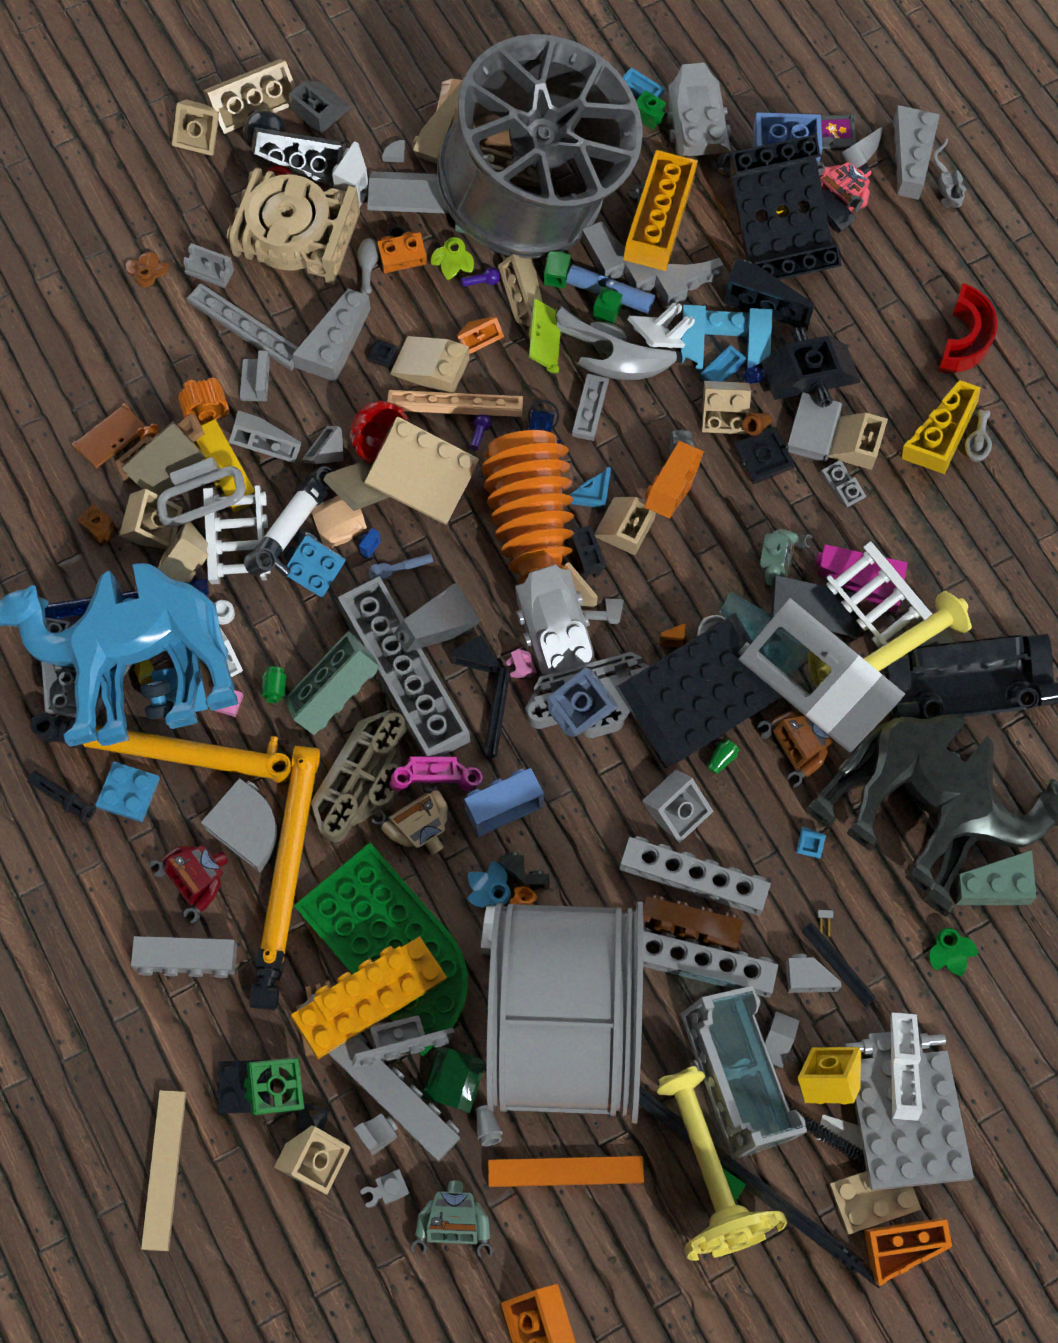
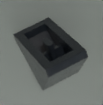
[451,635,498,675]

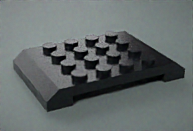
[615,613,781,769]

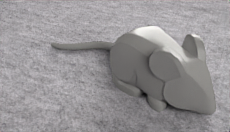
[934,138,966,208]

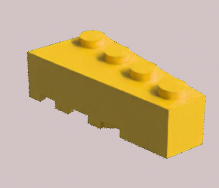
[902,380,981,474]

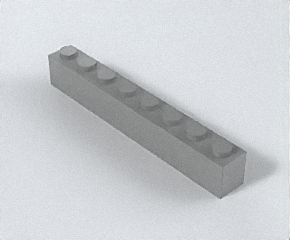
[298,994,460,1162]

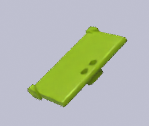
[529,299,561,373]

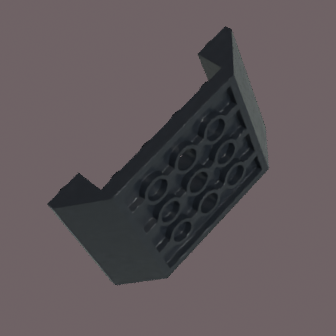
[730,134,842,280]

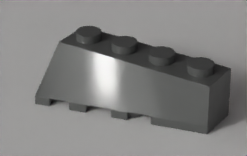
[251,127,344,188]

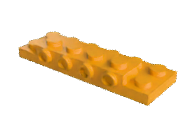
[291,936,447,1060]

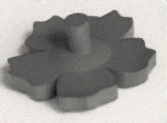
[628,182,645,204]

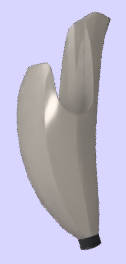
[555,306,683,380]

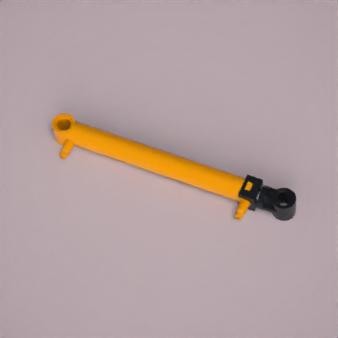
[30,713,292,783]
[250,745,320,1011]

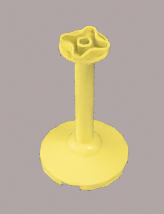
[808,591,972,688]
[656,1066,787,1261]

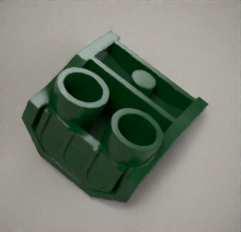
[421,1047,486,1114]

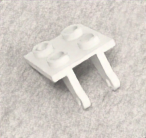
[627,303,695,348]

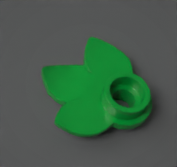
[929,928,978,976]

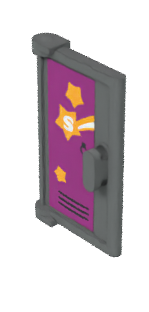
[821,113,857,149]

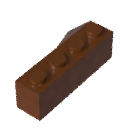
[643,895,743,953]

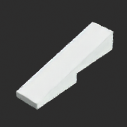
[890,1013,922,1121]

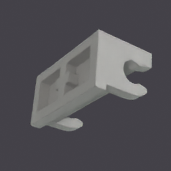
[184,243,234,288]

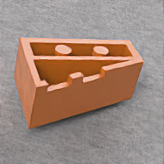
[644,441,704,519]
[864,1218,952,1286]

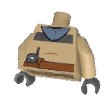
[372,783,447,855]

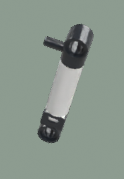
[244,466,334,577]

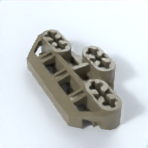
[311,710,406,842]

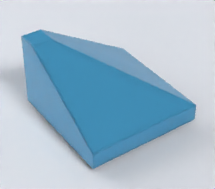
[796,826,826,859]

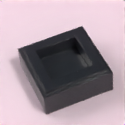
[368,340,398,368]

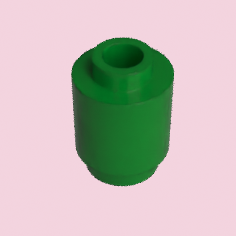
[261,666,286,703]

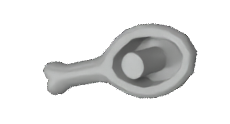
[357,238,379,295]
[965,409,992,462]

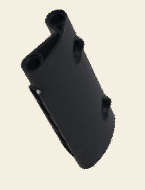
[884,634,1058,719]

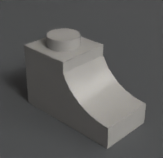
[354,1113,398,1156]

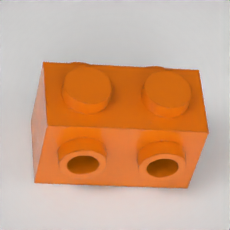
[377,231,427,274]

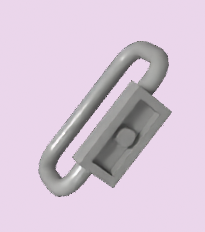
[157,457,245,527]

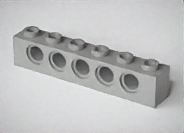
[619,836,771,916]
[643,927,778,998]

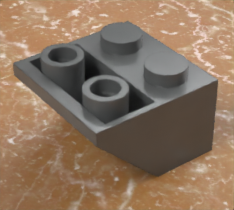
[289,81,351,134]

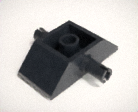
[761,327,860,408]

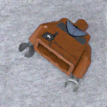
[758,711,832,788]

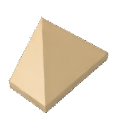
[565,562,598,608]

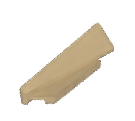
[498,253,542,327]

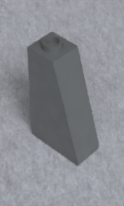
[394,583,480,652]

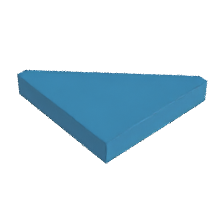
[569,467,611,509]

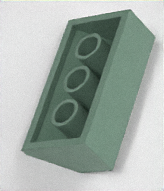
[284,631,380,735]

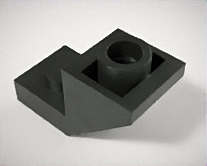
[500,852,550,890]

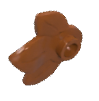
[126,251,170,287]

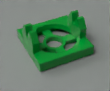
[244,1057,304,1116]

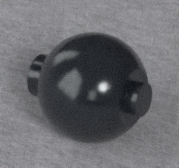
[243,109,286,148]

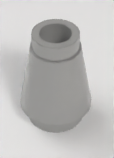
[476,1105,503,1146]

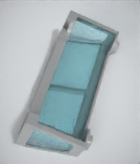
[680,986,807,1160]

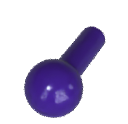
[460,268,500,287]
[470,415,491,451]

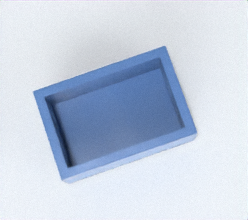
[464,768,544,837]

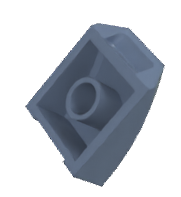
[547,667,618,737]

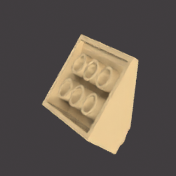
[364,417,479,525]

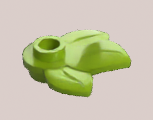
[431,237,474,280]

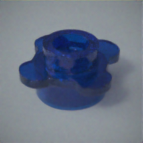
[742,367,765,384]

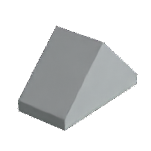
[765,1011,799,1068]

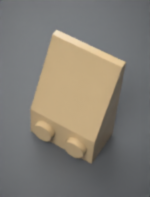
[391,336,469,393]

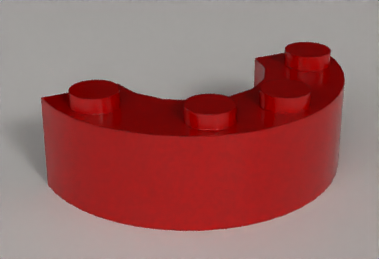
[938,283,998,373]

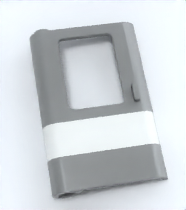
[738,598,905,753]

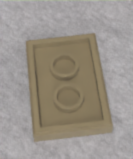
[122,422,205,496]
[323,461,390,511]

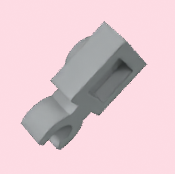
[360,1169,409,1208]

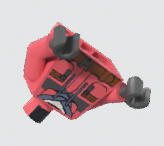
[817,161,871,212]

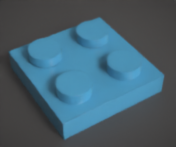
[96,762,160,822]

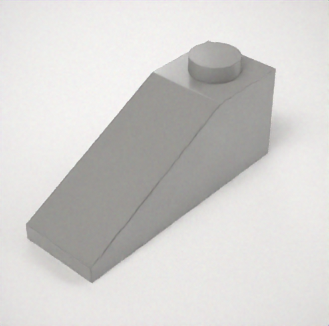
[229,411,301,463]

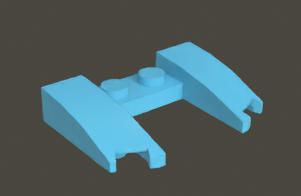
[681,305,772,374]

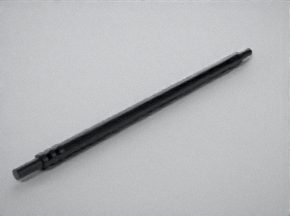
[639,1086,882,1289]

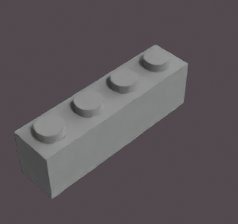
[131,936,237,978]

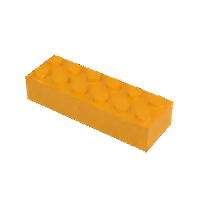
[623,150,698,271]

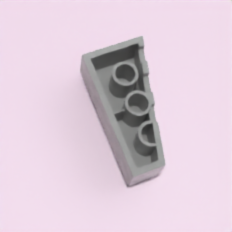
[893,105,940,200]

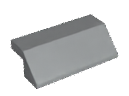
[367,171,450,214]

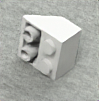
[332,141,369,208]

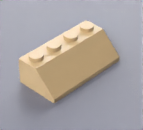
[203,59,296,134]

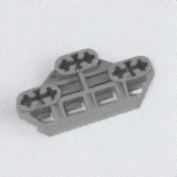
[525,652,649,738]

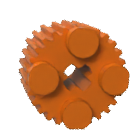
[178,378,229,426]

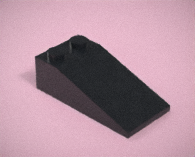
[724,259,815,330]

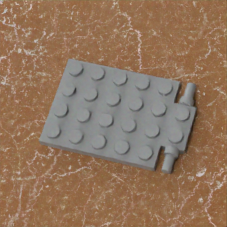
[845,1031,974,1191]

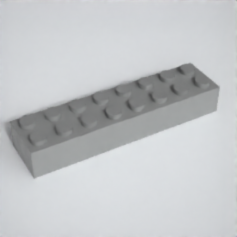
[338,576,470,757]

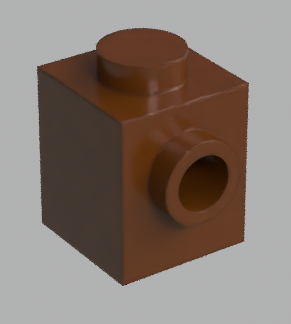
[77,504,117,546]

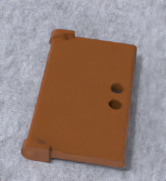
[71,403,146,469]

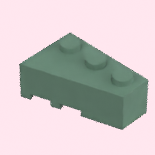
[954,850,1036,905]

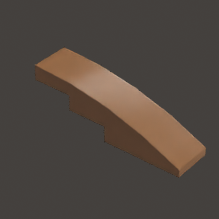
[115,414,205,481]

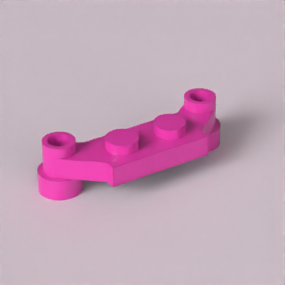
[390,757,483,791]

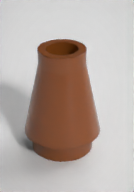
[743,413,772,435]

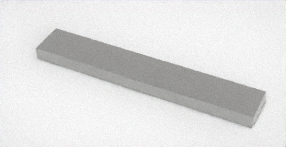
[186,283,298,371]

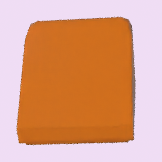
[659,624,686,648]

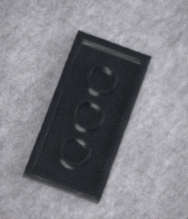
[770,575,861,640]

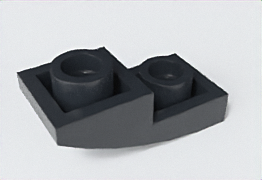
[822,188,857,233]

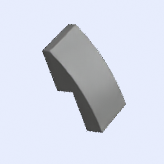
[820,460,866,508]

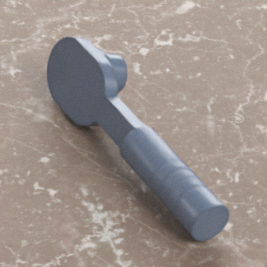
[369,553,434,580]

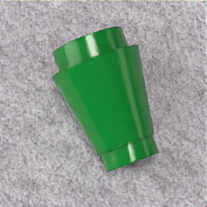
[706,738,740,775]

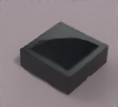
[296,1103,329,1131]

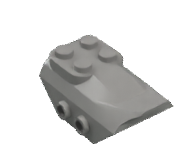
[667,63,731,157]
[515,564,595,674]

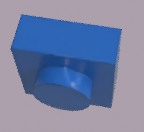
[359,528,381,560]

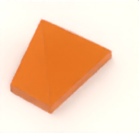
[456,316,504,354]

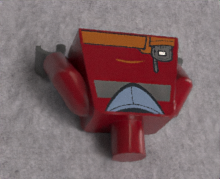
[149,846,228,924]

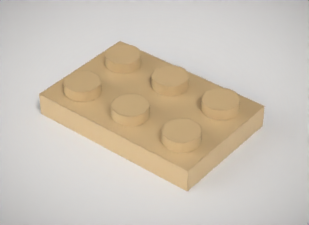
[828,1171,921,1235]

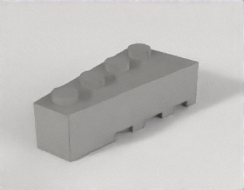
[292,289,371,382]

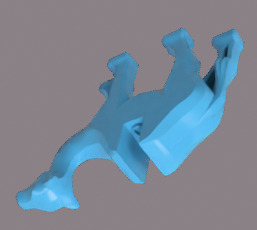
[0,563,238,747]

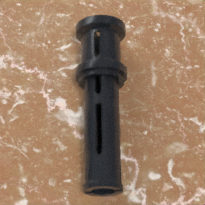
[27,770,96,824]

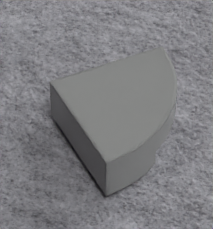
[382,140,405,162]

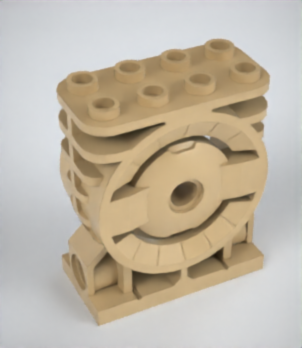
[227,168,360,285]

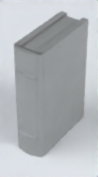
[788,392,842,462]

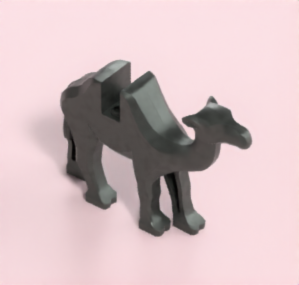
[806,714,1058,917]

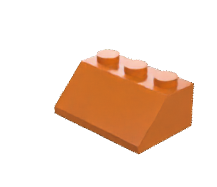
[501,1284,576,1343]

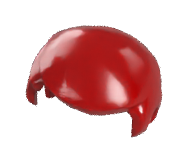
[350,401,408,464]

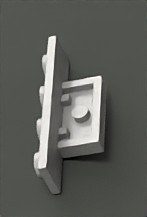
[352,1015,454,1067]

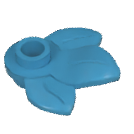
[467,861,511,907]

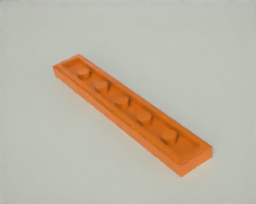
[488,1156,644,1187]

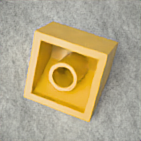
[798,1047,861,1104]

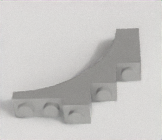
[582,221,724,307]

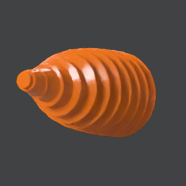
[481,430,574,584]

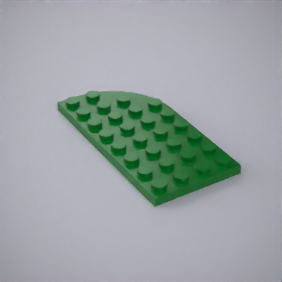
[294,843,468,1057]

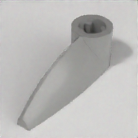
[841,127,883,168]

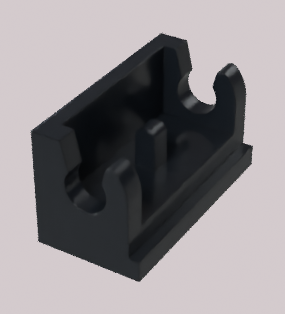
[564,526,606,580]

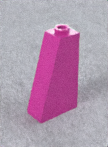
[815,545,908,613]

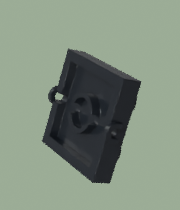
[733,427,795,485]
[216,1060,274,1114]

